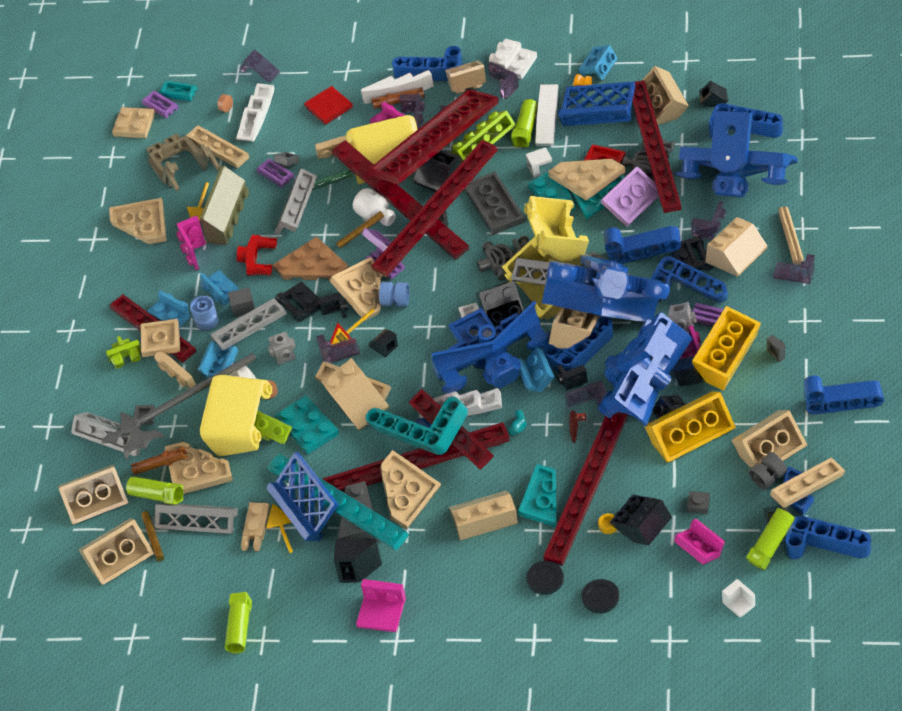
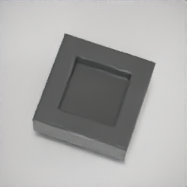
[274,152,299,167]
[767,335,786,362]
[134,405,155,425]
[687,491,710,514]

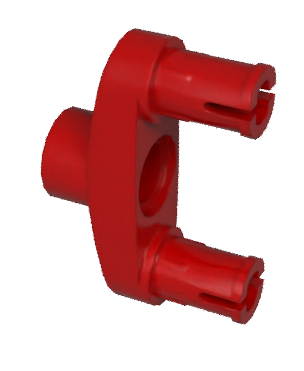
[236,234,277,276]

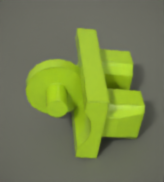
[106,336,141,369]

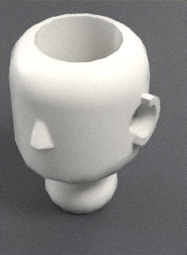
[353,188,396,226]

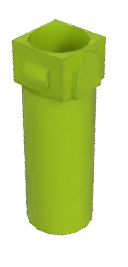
[511,99,538,147]
[126,476,183,505]
[746,508,795,571]
[224,592,252,654]

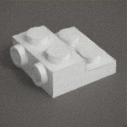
[489,39,537,80]

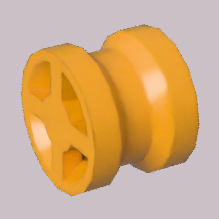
[573,74,592,94]

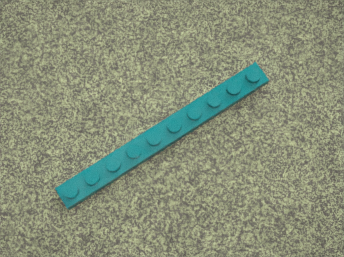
[266,453,409,551]

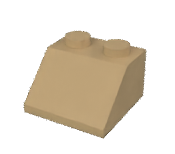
[445,60,486,94]

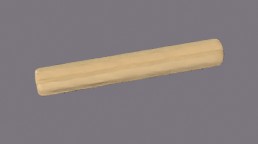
[778,206,804,266]

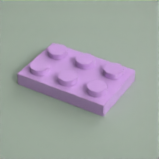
[600,167,659,227]

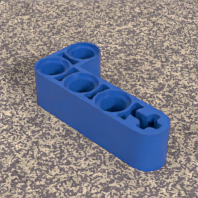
[392,46,462,81]
[709,103,783,138]
[604,226,681,264]
[651,256,729,303]
[543,316,613,373]
[803,375,884,414]
[785,516,871,559]

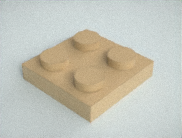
[112,107,155,138]
[141,319,180,357]

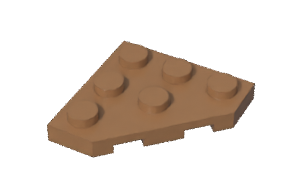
[273,236,349,280]

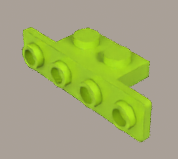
[254,410,292,444]

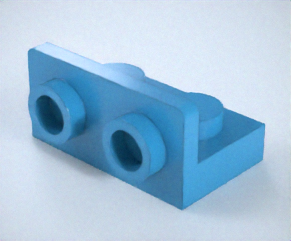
[578,45,617,81]
[200,270,239,306]
[147,290,190,328]
[517,347,555,393]

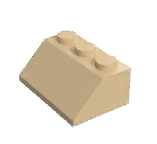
[643,66,689,125]
[705,217,767,277]
[549,307,600,349]
[731,410,807,468]
[58,465,128,524]
[449,490,518,540]
[78,518,154,585]

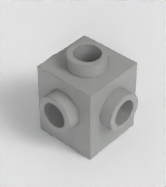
[668,302,697,333]
[267,331,296,365]

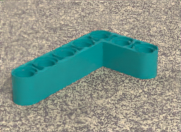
[366,397,468,455]

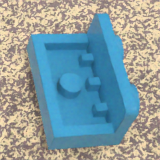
[198,341,239,379]

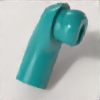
[508,410,527,436]

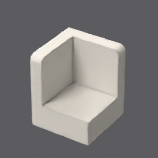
[526,147,552,178]
[722,579,755,617]

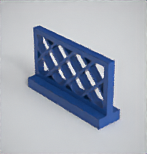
[558,81,635,126]
[266,452,339,542]

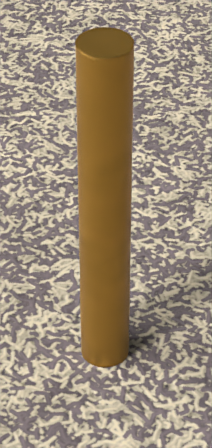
[336,211,385,249]
[141,511,164,561]

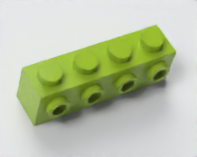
[449,110,516,163]

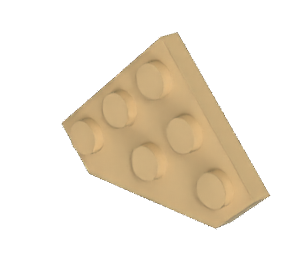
[548,159,625,200]
[109,198,167,244]
[329,257,382,321]
[165,442,233,494]
[380,450,441,530]

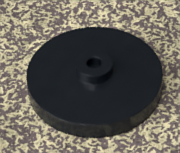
[527,561,564,595]
[582,579,619,613]

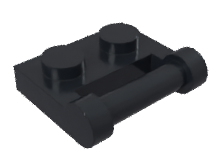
[672,237,714,275]
[275,281,321,322]

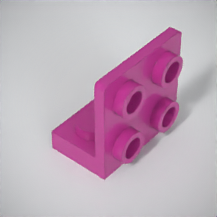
[176,216,206,271]
[356,579,406,632]

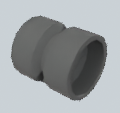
[748,452,787,490]

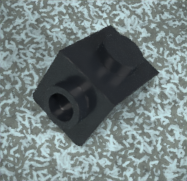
[318,293,348,318]
[556,365,588,390]
[652,395,686,418]

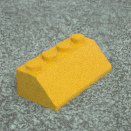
[692,306,761,391]
[644,391,736,463]

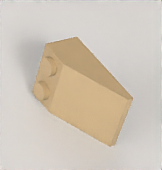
[321,358,390,431]

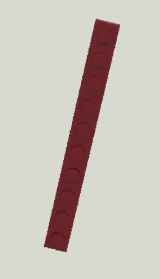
[628,80,682,214]
[332,140,469,260]
[371,140,498,277]
[543,411,629,566]
[322,422,510,493]

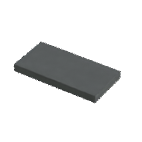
[464,171,526,235]

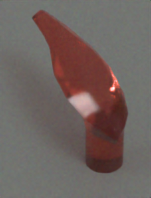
[569,410,587,443]

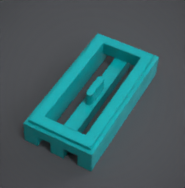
[159,80,198,101]

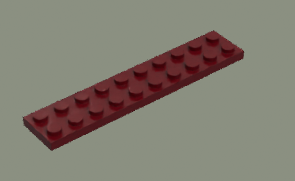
[368,89,499,184]

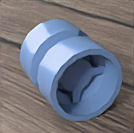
[379,282,410,307]
[190,296,219,331]

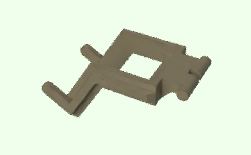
[146,133,220,191]

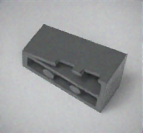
[338,481,381,543]

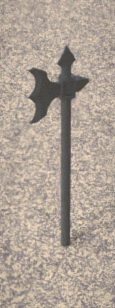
[101,353,256,460]

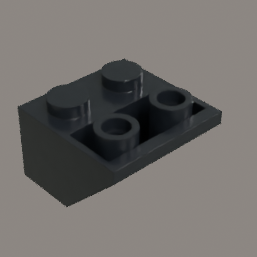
[413,150,461,192]
[475,280,524,327]
[610,494,672,546]
[334,538,382,583]

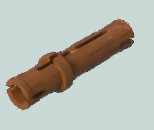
[371,87,425,109]
[131,446,188,475]

